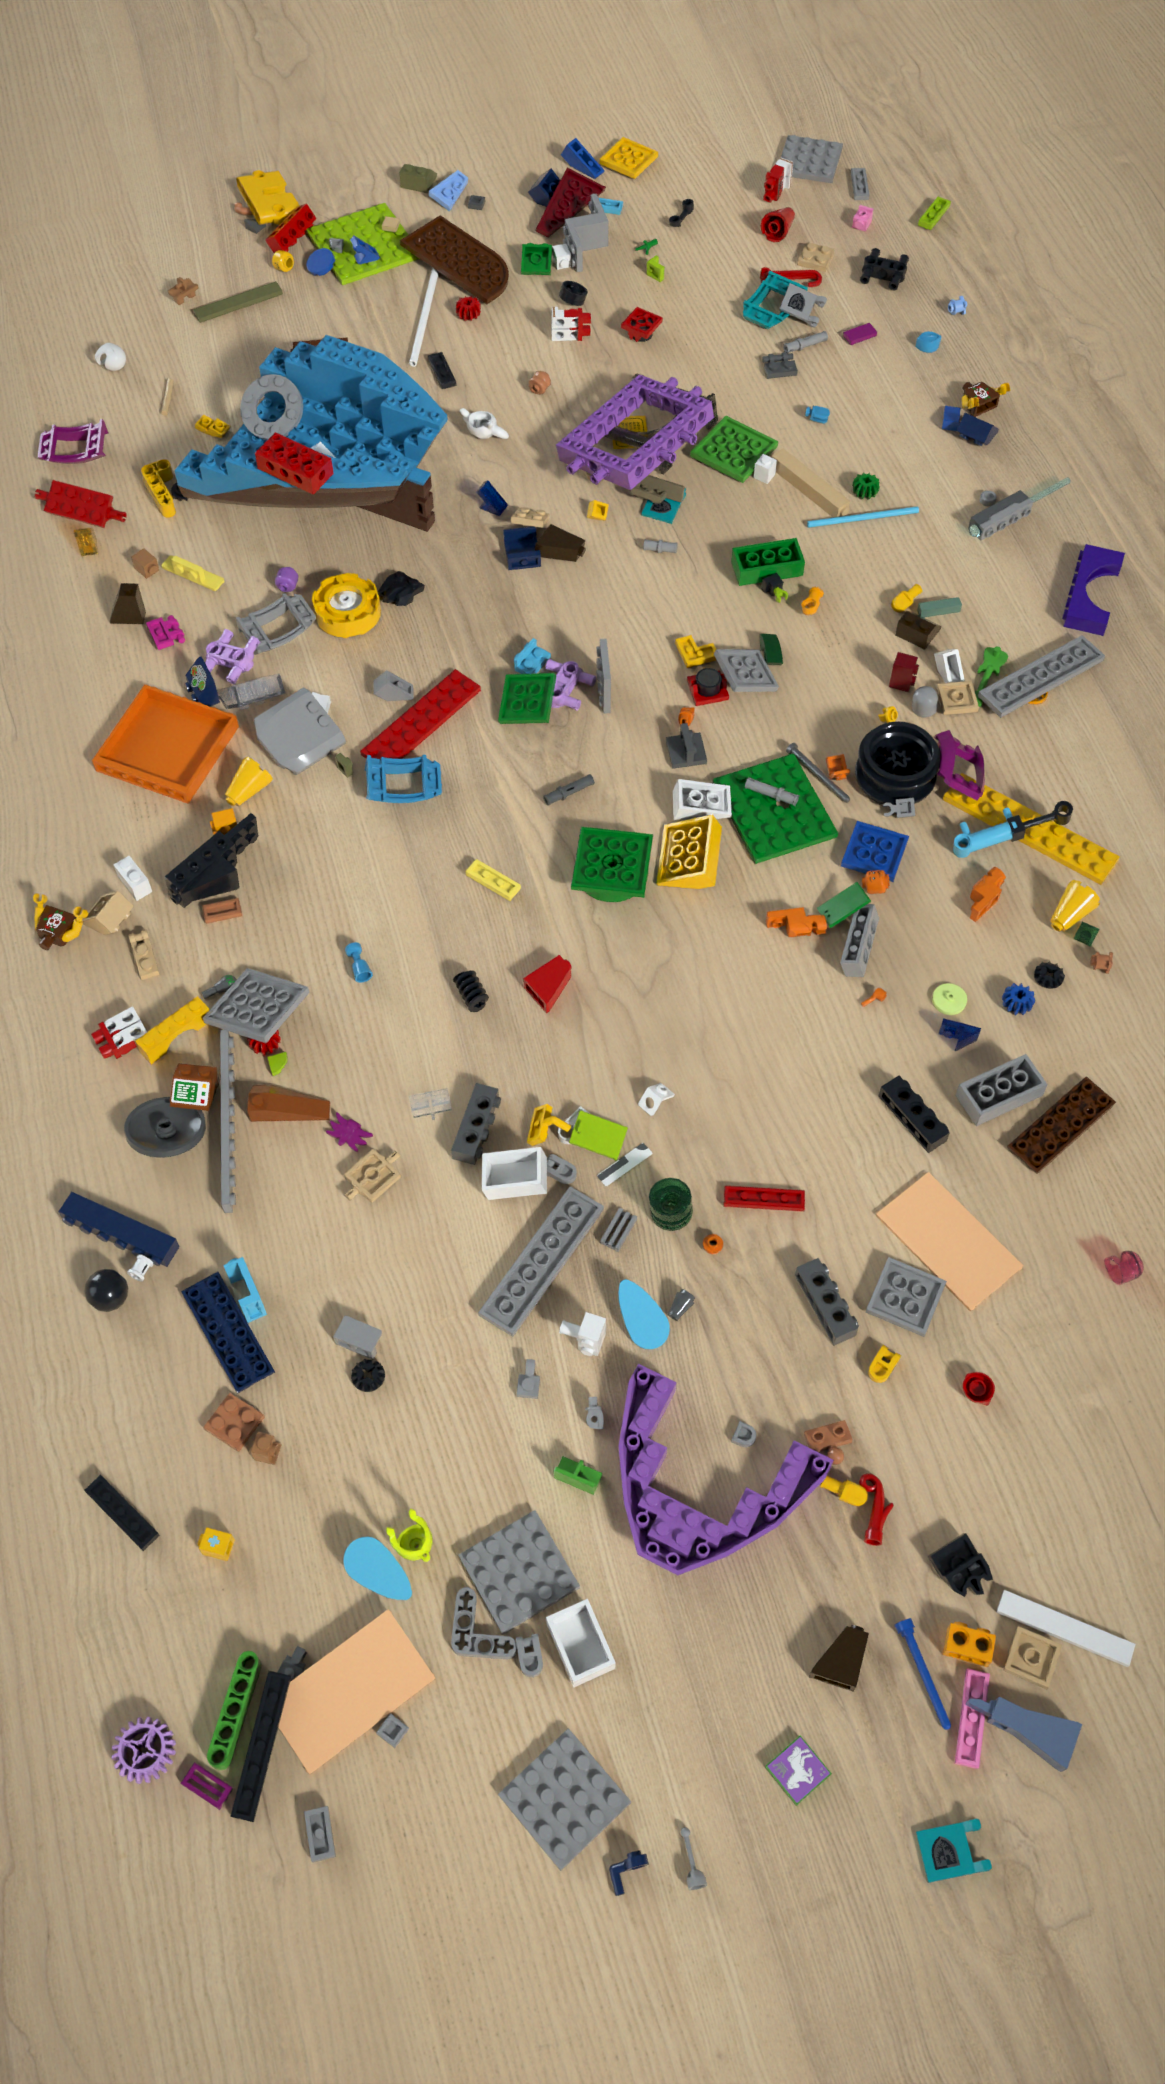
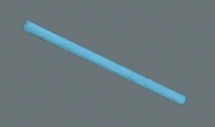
[807,506,919,528]

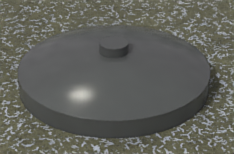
[124,1097,206,1158]

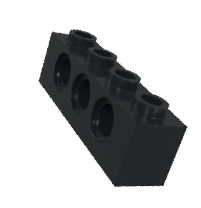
[879,1075,950,1153]

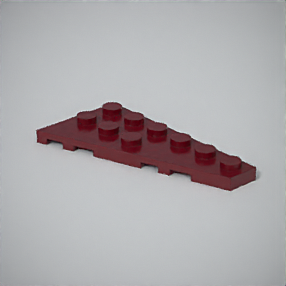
[535,167,606,238]

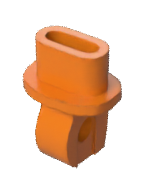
[678,707,695,726]

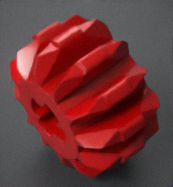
[456,296,481,321]
[247,1030,281,1056]

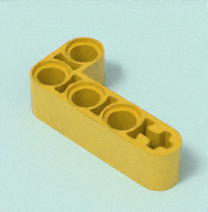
[141,459,176,518]

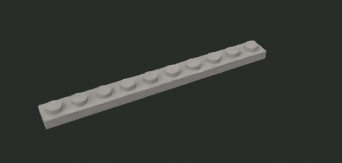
[220,1030,236,1213]

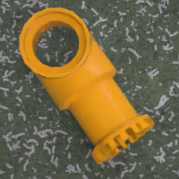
[801,586,824,616]

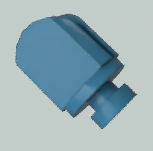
[805,406,830,424]

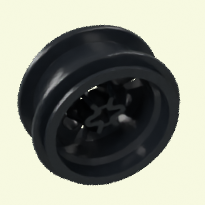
[855,721,940,805]

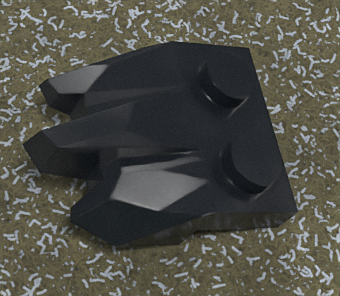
[378,571,425,606]
[928,1533,993,1597]

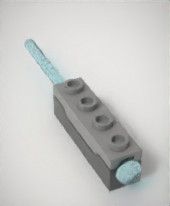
[968,477,1071,540]

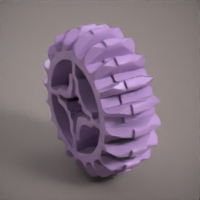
[112,1717,176,1784]

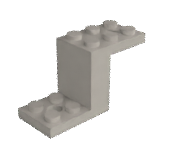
[563,194,609,272]

